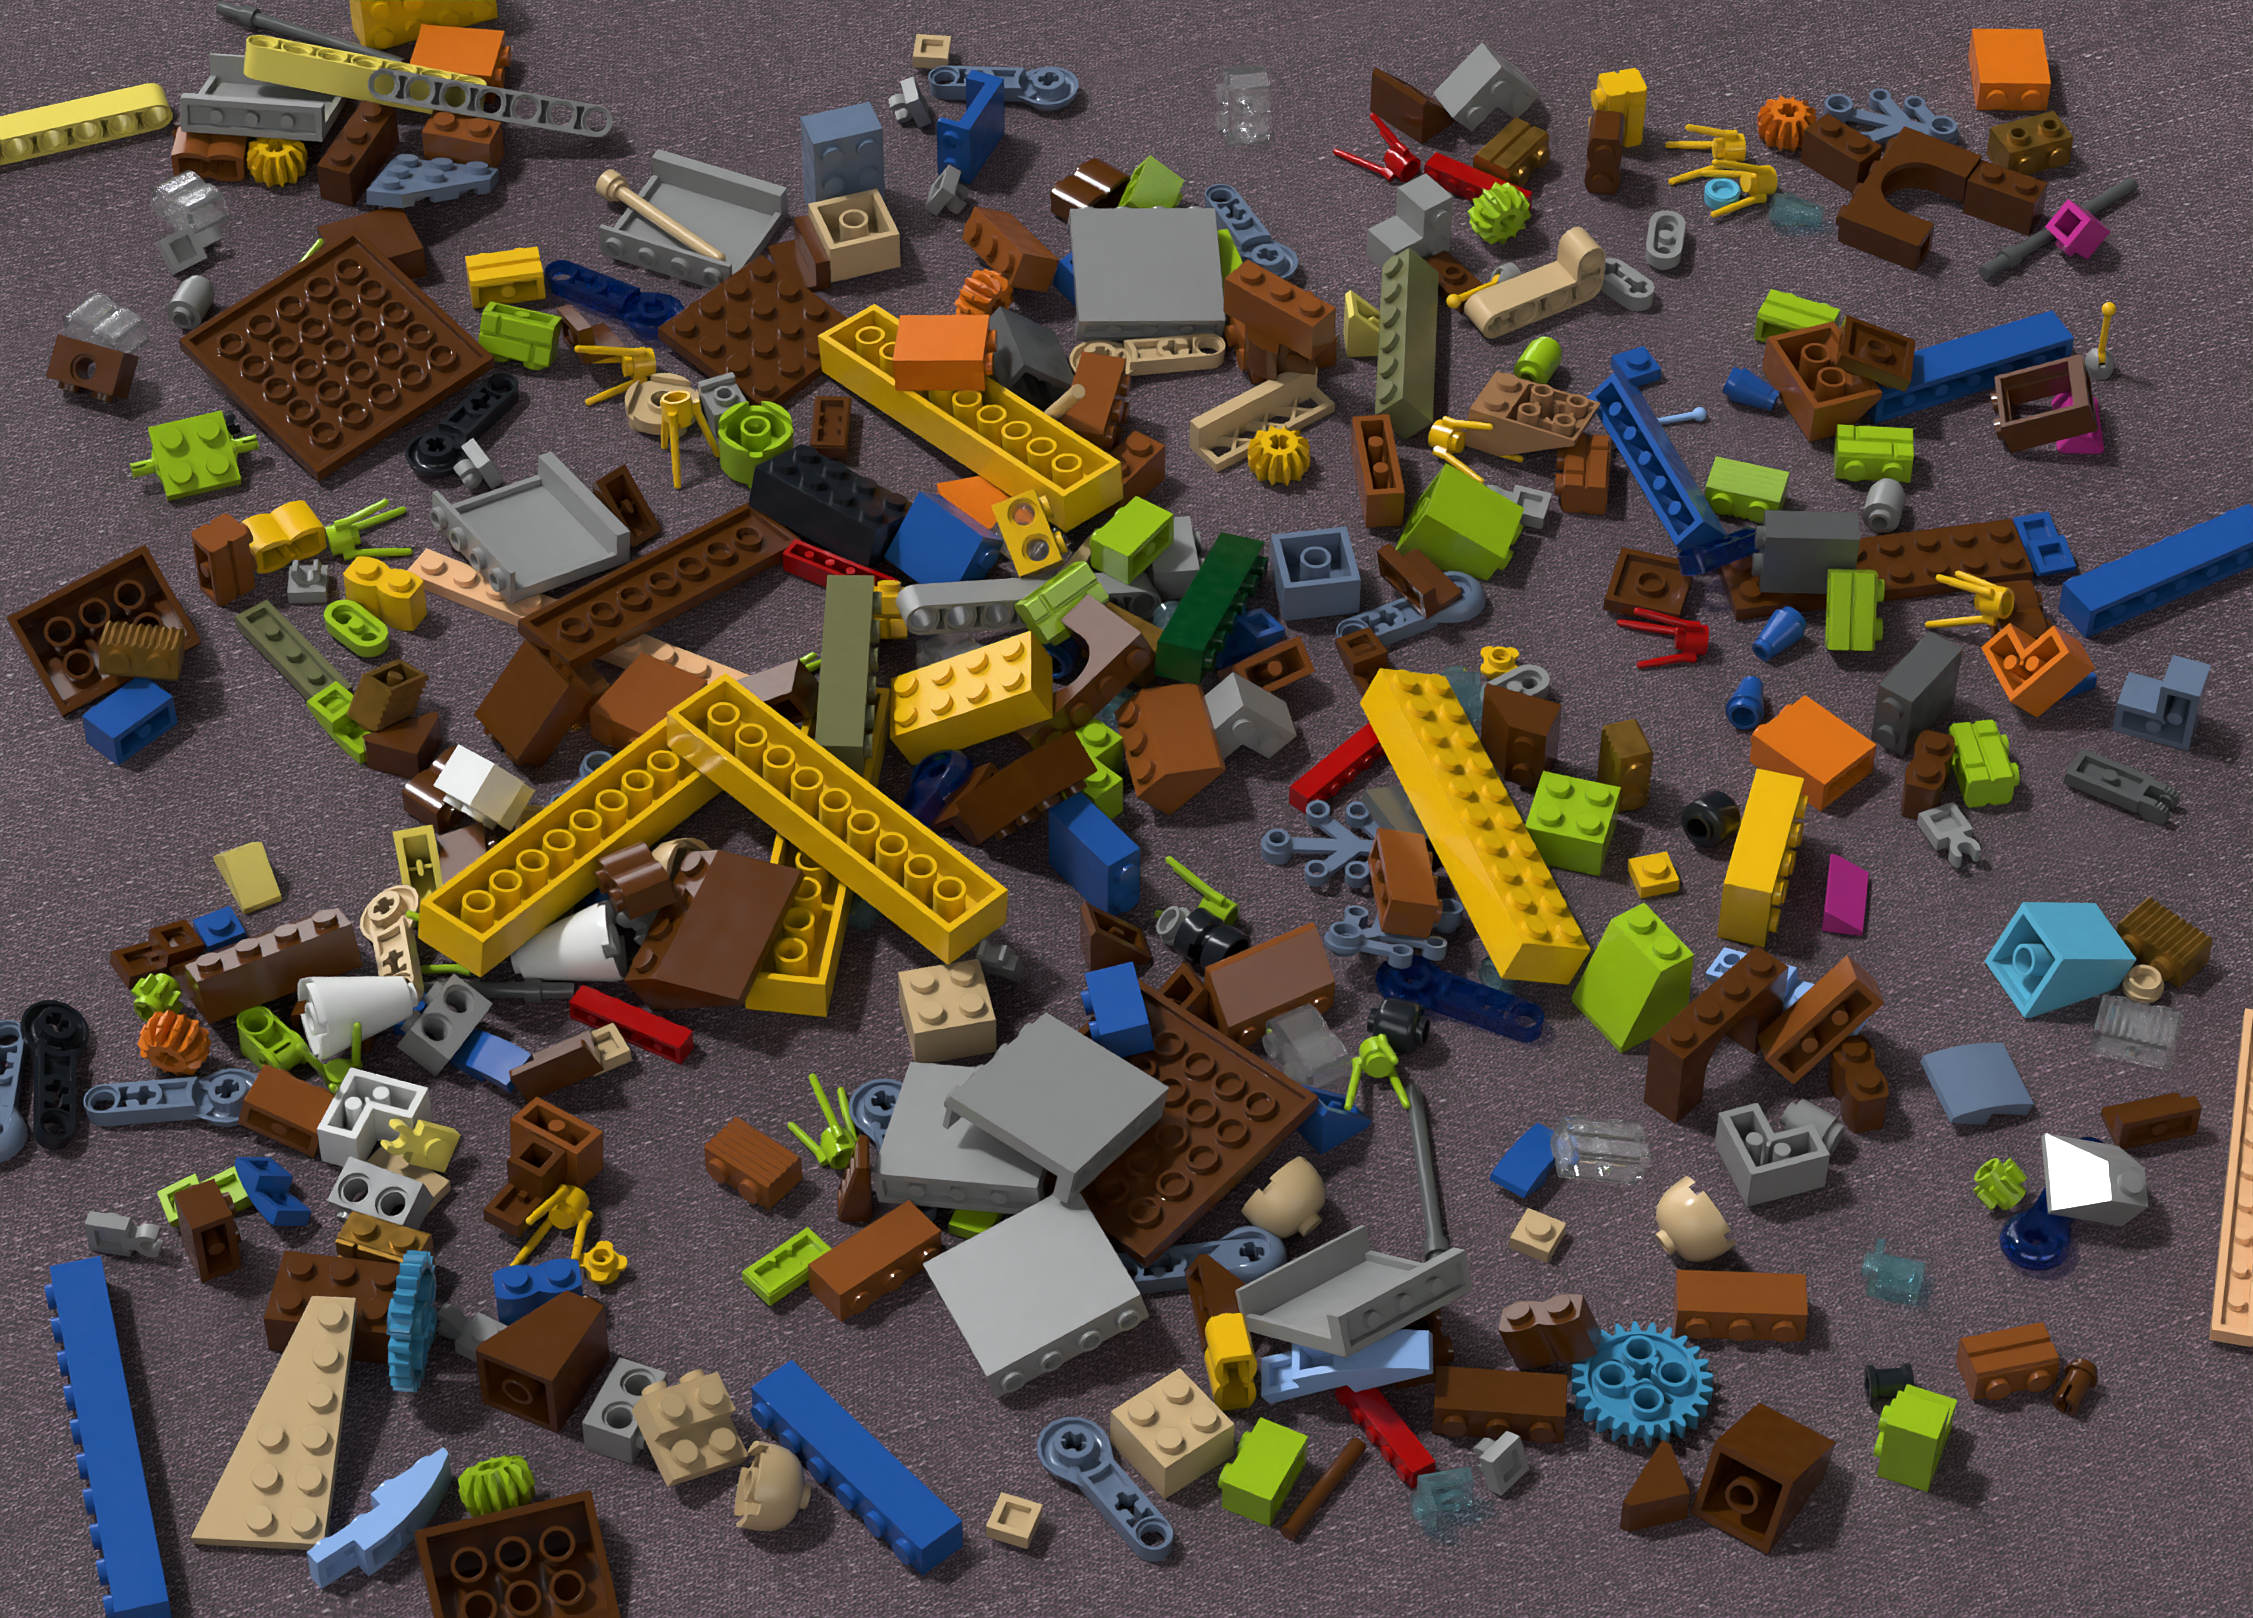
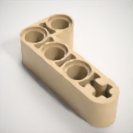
[1464,227,1606,339]

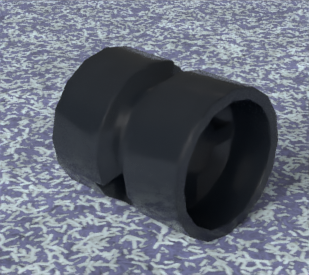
[1174,907,1251,971]

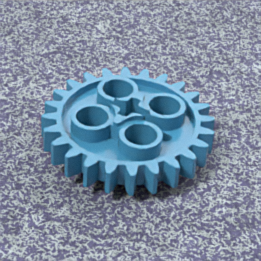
[387,1250,438,1393]
[1571,1321,1713,1447]

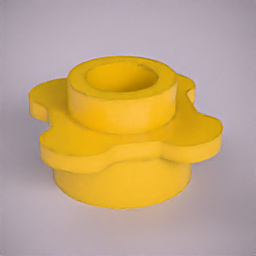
[1480,646,1519,680]
[578,1241,628,1285]

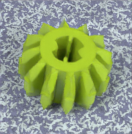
[1467,182,1531,245]
[458,1455,536,1517]

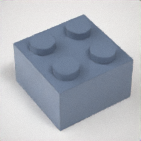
[1270,526,1361,621]

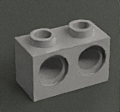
[397,974,493,1077]
[327,1156,434,1230]
[582,1357,668,1465]

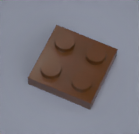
[1836,315,1916,392]
[1603,547,1696,621]

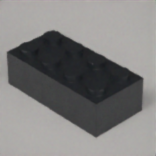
[748,444,913,568]

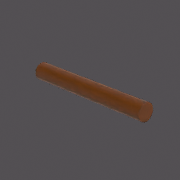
[1280,1438,1366,1540]

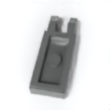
[2063,748,2181,825]

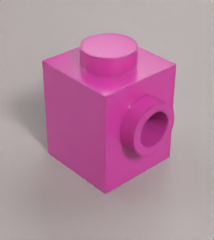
[2045,199,2111,260]

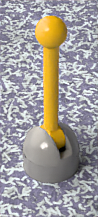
[1446,262,1521,309]
[2084,302,2117,380]

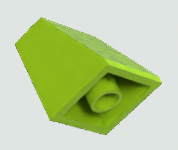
[1395,463,1525,581]
[1572,903,1694,1053]

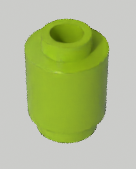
[1513,337,1562,384]

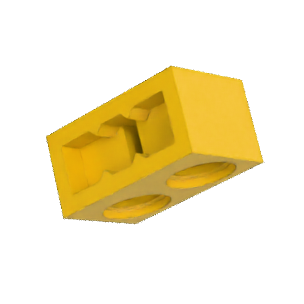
[991,489,1068,578]

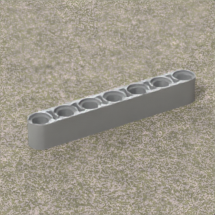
[368,68,613,137]
[896,572,1161,635]

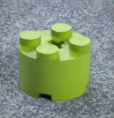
[718,401,794,489]

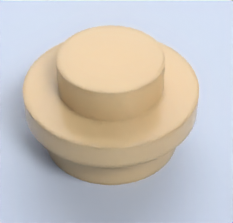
[2122,965,2164,1003]

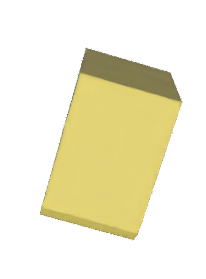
[1343,290,1380,357]
[393,824,443,901]
[213,842,282,915]

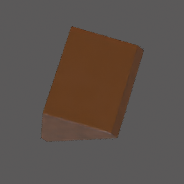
[1370,67,1456,144]

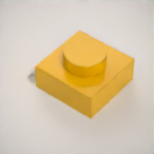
[1627,851,1680,899]

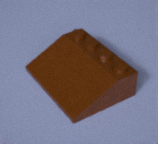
[6,544,202,718]
[624,850,806,1011]
[169,908,363,1024]
[414,1490,621,1618]

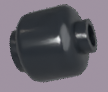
[1681,790,1741,848]
[1367,997,1431,1055]

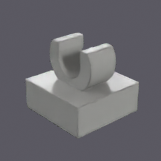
[888,76,932,128]
[924,165,970,216]
[453,438,504,490]
[287,559,329,604]
[1473,1431,1529,1496]

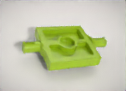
[129,410,259,501]

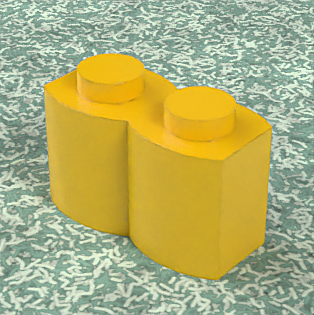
[242,500,327,574]
[343,556,427,631]
[1204,1313,1257,1411]

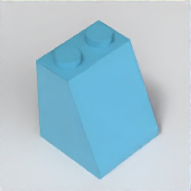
[1985,902,2137,1018]

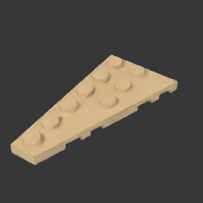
[191,1296,358,1550]

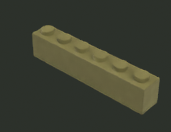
[1375,247,1439,440]
[815,575,882,774]

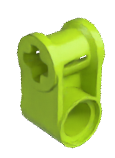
[237,1005,309,1071]

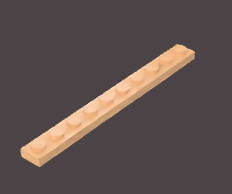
[407,548,750,684]
[2209,1008,2253,1347]

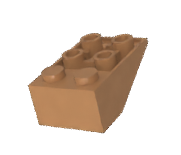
[1465,371,1601,456]

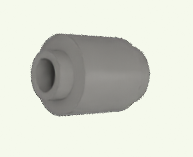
[167,275,215,329]
[1862,478,1906,533]
[1780,1098,1846,1155]

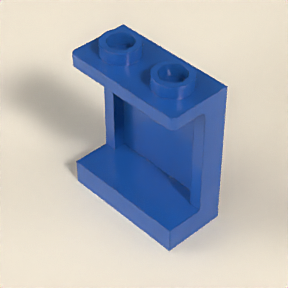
[936,69,1005,184]

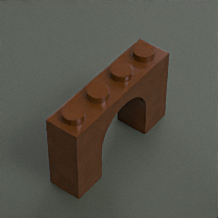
[1835,126,1982,272]
[1006,594,1156,752]
[1643,945,1789,1124]

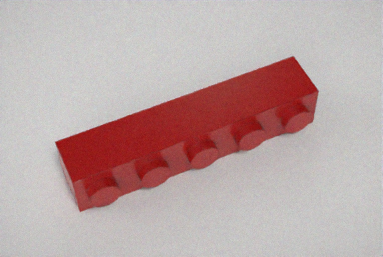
[1424,152,1533,211]
[783,539,898,587]
[1289,722,1386,814]
[569,985,694,1065]
[1335,1385,1436,1489]

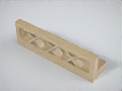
[1189,368,1335,473]

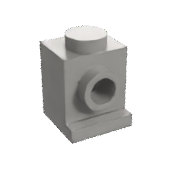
[698,372,746,437]

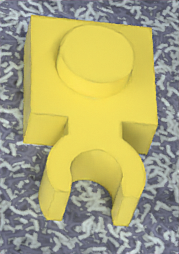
[380,1119,460,1173]

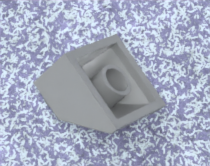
[2041,1133,2148,1226]

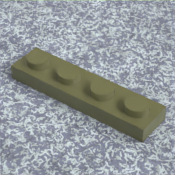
[234,600,354,700]

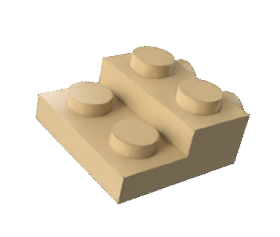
[631,1369,749,1488]

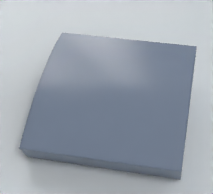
[1920,1043,2034,1125]

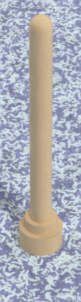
[596,169,726,262]

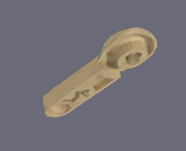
[1069,333,1225,376]
[360,885,424,1004]

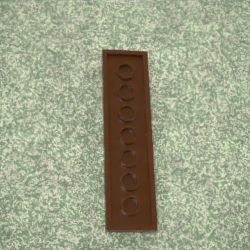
[517,502,801,671]
[1716,519,2034,620]

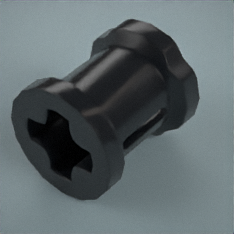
[1864,1363,1914,1404]

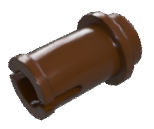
[2052,1358,2098,1415]

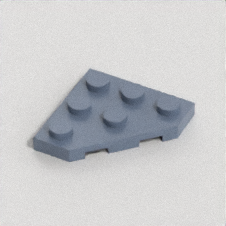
[366,154,499,208]

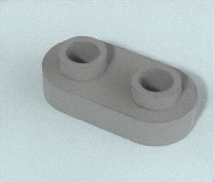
[1645,211,1686,270]
[1479,664,1550,712]

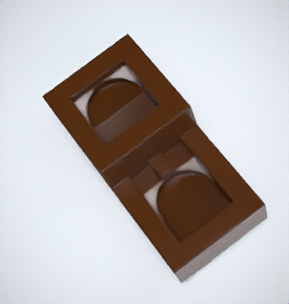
[1335,627,1393,698]
[110,919,205,989]

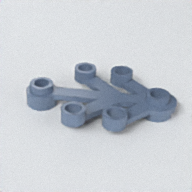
[1823,88,1959,145]
[1261,800,1381,888]
[1324,898,1463,969]

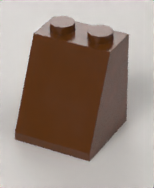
[475,1290,610,1434]
[1691,1402,1836,1554]

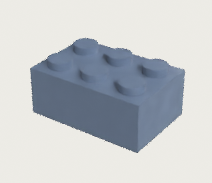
[800,102,885,206]

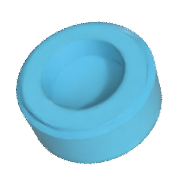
[1704,178,1741,210]

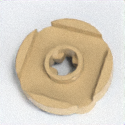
[625,373,699,437]

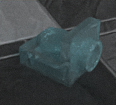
[1439,666,1482,721]
[1861,1238,1926,1306]
[1410,1467,1474,1535]

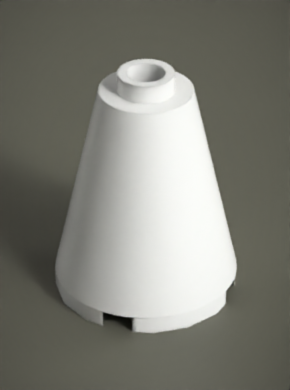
[511,900,628,982]
[298,976,418,1060]

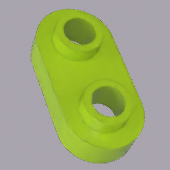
[324,599,389,657]

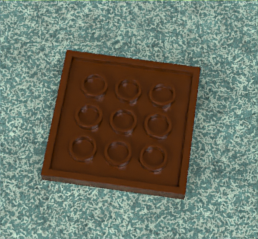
[658,255,848,406]

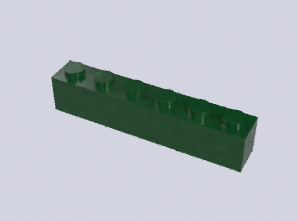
[1154,532,1269,685]

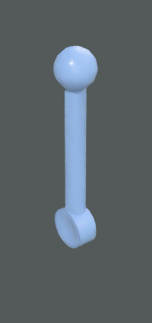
[1657,407,1707,425]

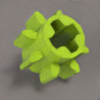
[131,973,184,1022]
[1973,1158,2027,1210]

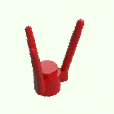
[1333,113,1421,182]
[1617,607,1709,669]

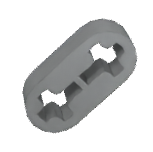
[1600,258,1655,312]

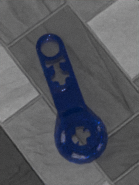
[544,260,685,340]
[1677,526,1760,576]
[897,749,973,827]
[1375,955,1545,1042]
[1999,1137,2105,1271]

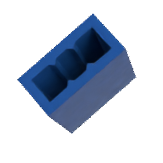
[884,491,1004,584]
[1048,791,1140,916]

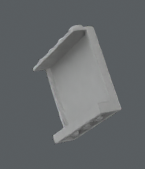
[180,53,349,142]
[599,149,788,289]
[1067,206,1226,341]
[430,451,630,604]
[943,1012,1169,1204]
[872,1062,1048,1214]
[923,1192,1149,1399]
[1235,1225,1473,1358]

